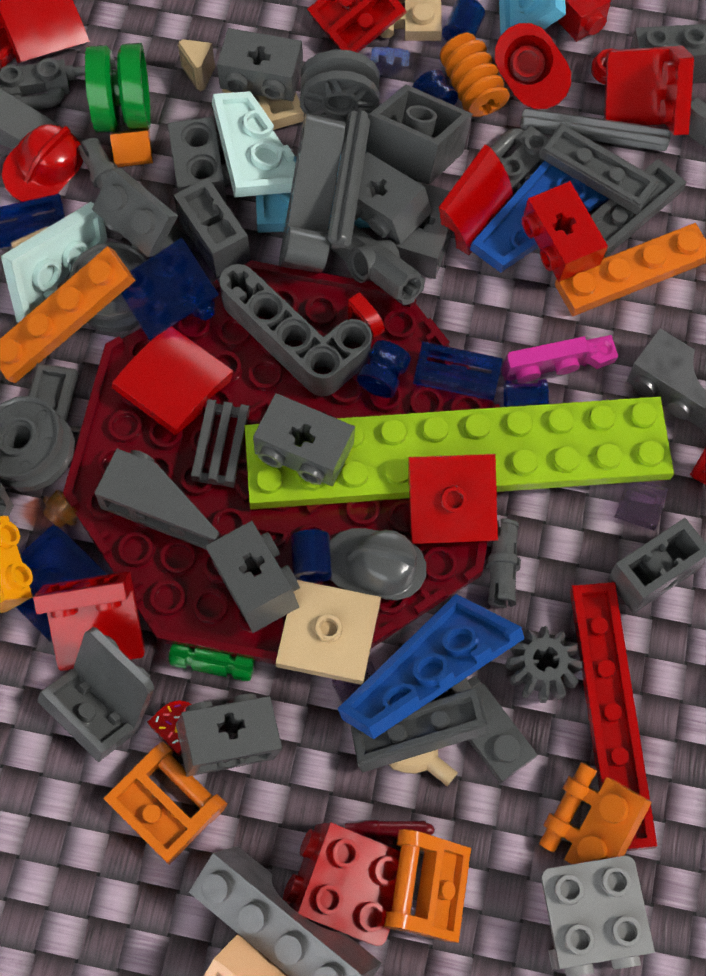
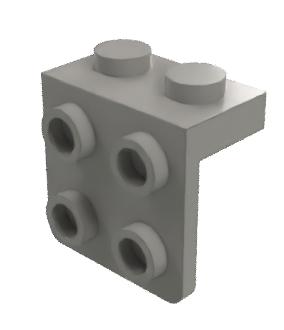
[541,856,655,976]

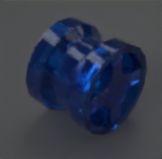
[412,69,458,105]

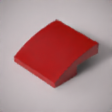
[0,0,90,64]
[307,0,407,53]
[439,144,513,256]
[112,325,233,435]

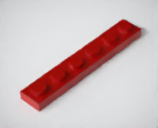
[570,582,657,851]

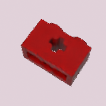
[522,181,608,282]

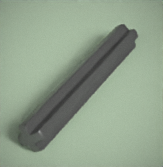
[520,108,671,151]
[327,110,370,249]

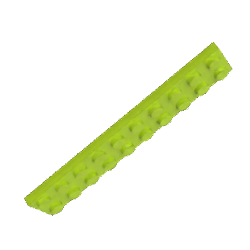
[245,396,674,509]

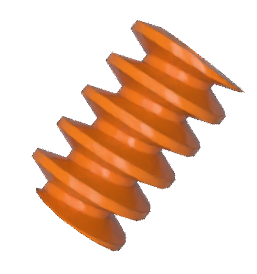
[440,32,510,117]

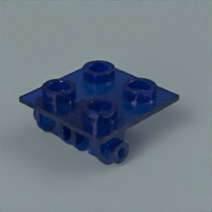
[121,238,219,340]

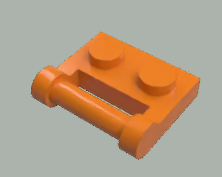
[103,741,228,865]
[384,829,471,943]

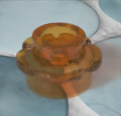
[43,489,78,528]

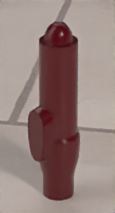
[345,820,435,845]

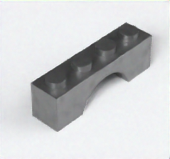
[626,328,706,435]
[189,846,382,976]

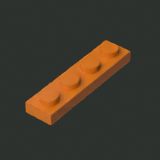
[555,222,706,317]
[0,246,136,383]

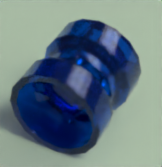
[357,340,411,398]

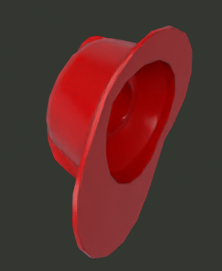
[495,23,571,109]
[2,124,83,205]

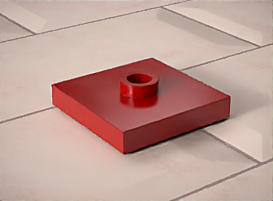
[408,454,498,544]

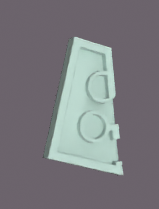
[212,91,296,197]
[1,202,108,323]

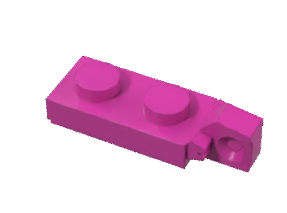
[501,335,618,383]

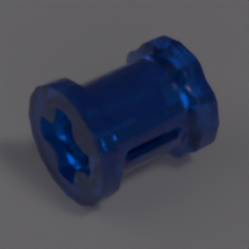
[503,379,549,407]

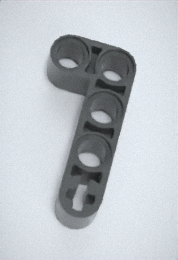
[279,113,346,273]
[219,264,372,396]

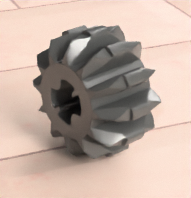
[505,626,582,703]

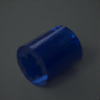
[442,0,485,42]
[291,529,332,583]

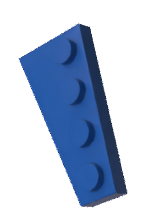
[470,161,609,273]
[338,594,525,739]

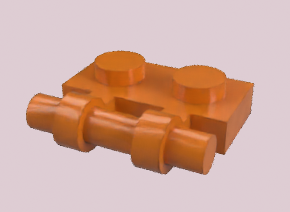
[539,762,652,864]

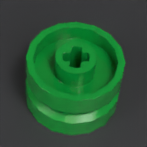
[85,43,151,133]

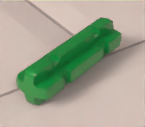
[168,644,255,681]

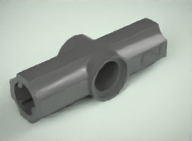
[327,225,425,305]

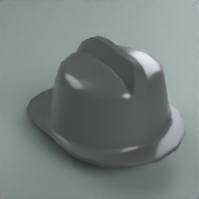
[323,528,426,600]

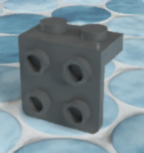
[92,168,194,257]
[37,627,154,762]

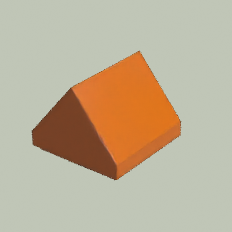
[110,129,153,167]

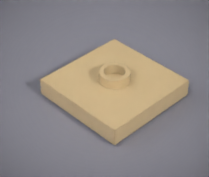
[275,580,381,685]

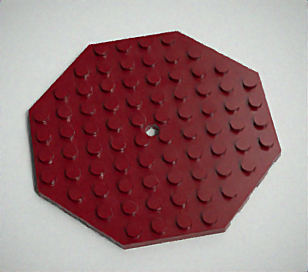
[63,261,500,665]

